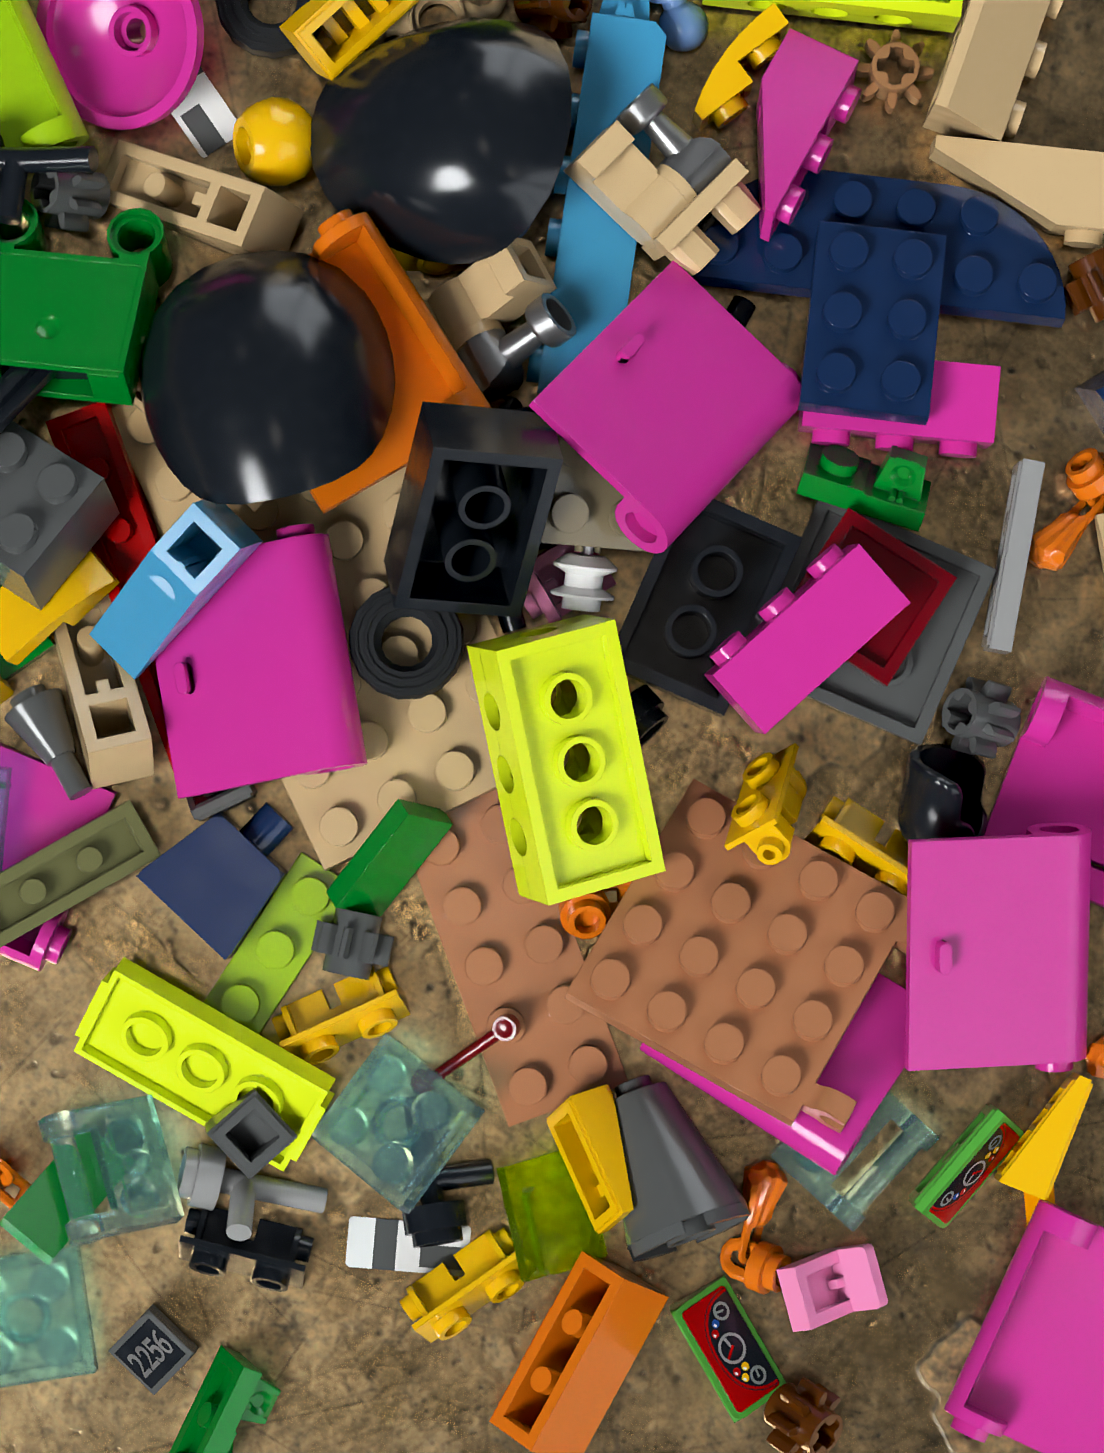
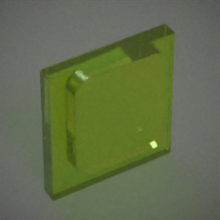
[496,1149,608,1282]

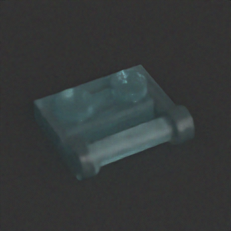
[769,1092,940,1232]
[38,1095,185,1246]

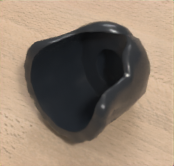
[898,744,988,842]

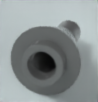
[4,684,92,800]

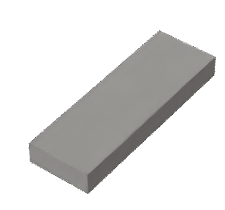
[981,458,1045,655]

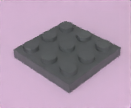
[780,500,997,746]

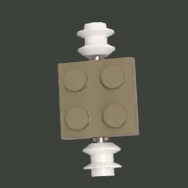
[541,358,647,612]

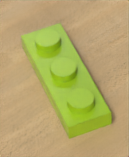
[203,852,338,1035]

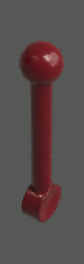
[412,1014,521,1096]

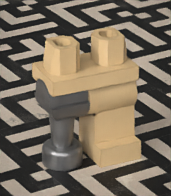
[563,83,761,276]
[424,238,576,408]

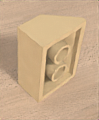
[922,0,1063,141]

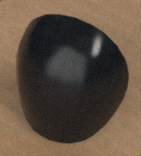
[310,17,572,265]
[140,250,395,505]

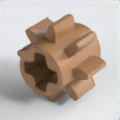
[856,29,934,114]

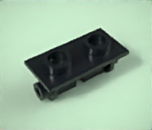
[179,1208,314,1292]

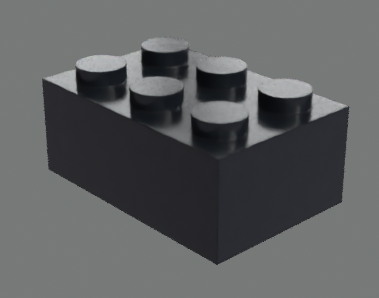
[384,401,563,618]
[618,499,803,717]

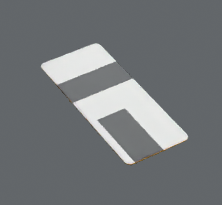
[171,67,237,158]
[346,1216,471,1276]

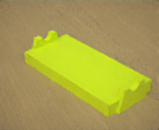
[74,957,336,1172]

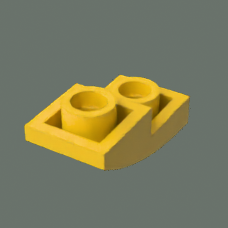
[692,3,789,131]
[0,548,120,665]

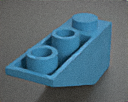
[89,500,263,679]

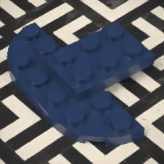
[691,170,1066,425]

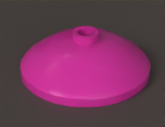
[36,0,204,130]

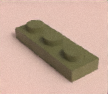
[0,800,161,948]

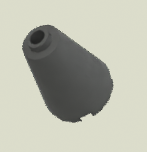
[614,1075,751,1262]

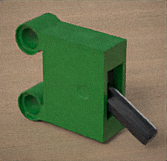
[0,199,173,433]

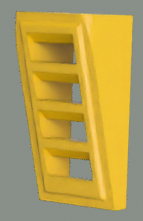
[279,0,419,81]
[994,1072,1093,1200]
[546,1084,634,1235]

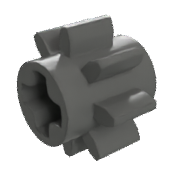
[30,172,111,232]
[942,677,1021,759]
[311,908,394,980]

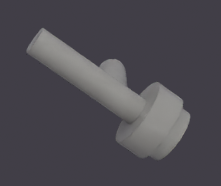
[176,1143,328,1241]

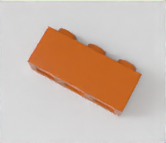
[489,1251,669,1453]

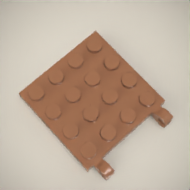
[565,779,944,1133]

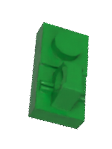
[796,443,931,532]
[169,1345,281,1453]

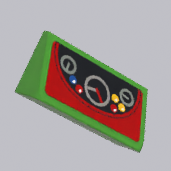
[908,1104,1024,1228]
[669,1275,786,1423]

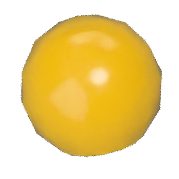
[233,97,313,187]

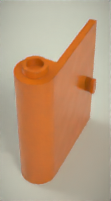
[308,209,492,514]

